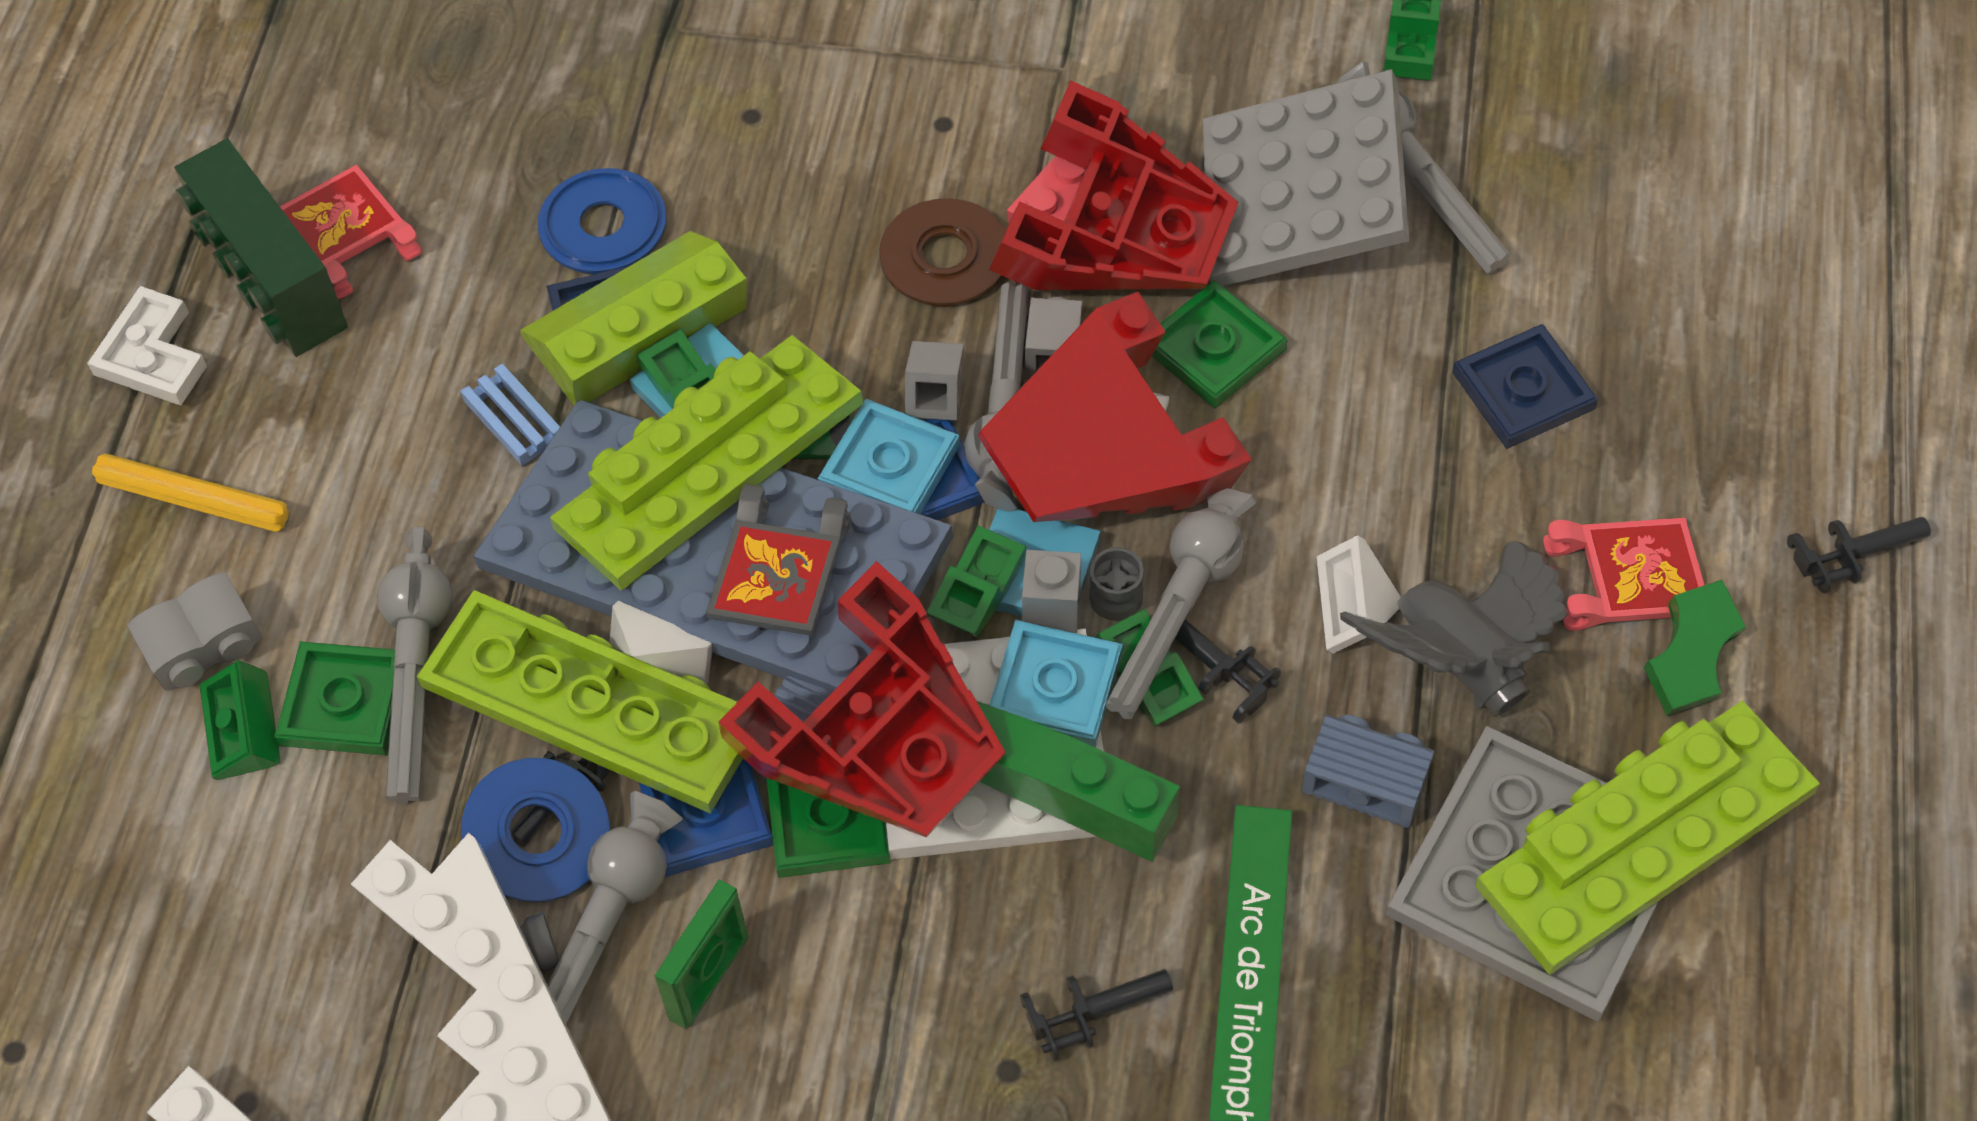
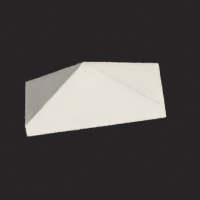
[1316,535,1401,654]
[609,601,713,685]

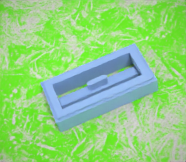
[460,363,560,466]

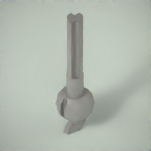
[1338,61,1511,275]
[964,282,1028,511]
[1105,488,1256,719]
[376,527,453,804]
[547,791,683,1024]

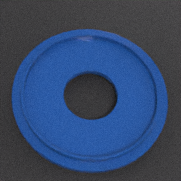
[538,168,667,274]
[461,758,610,902]

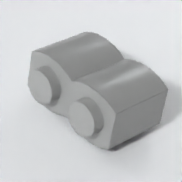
[127,572,263,691]

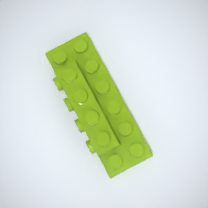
[550,335,863,591]
[417,590,743,814]
[1475,700,1820,975]

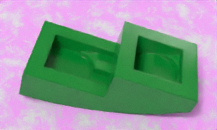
[1383,0,1441,81]
[636,329,715,409]
[926,525,1027,637]
[1095,609,1204,727]

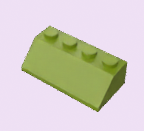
[520,231,747,406]

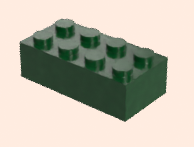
[174,138,349,357]

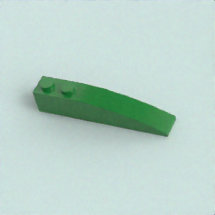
[977,701,1180,862]

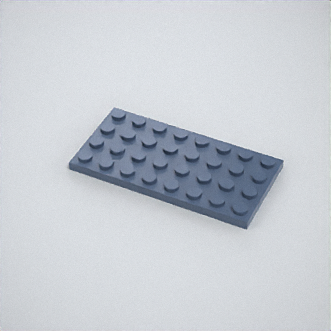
[474,400,953,692]

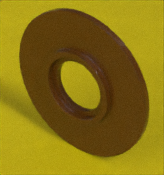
[880,198,1005,306]

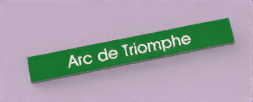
[1209,805,1292,1121]

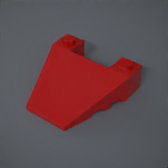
[989,81,1239,290]
[978,291,1252,523]
[718,561,1005,838]

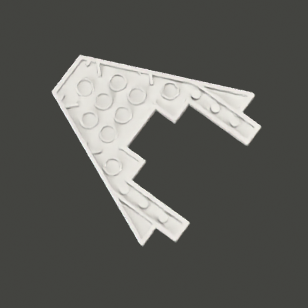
[147,833,611,1121]

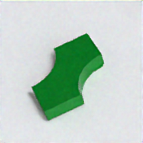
[1643,580,1746,716]

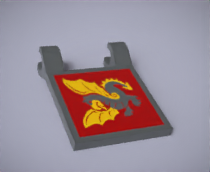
[706,484,851,636]

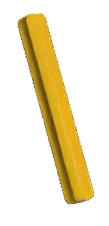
[92,454,289,532]

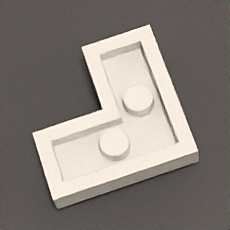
[87,286,207,406]

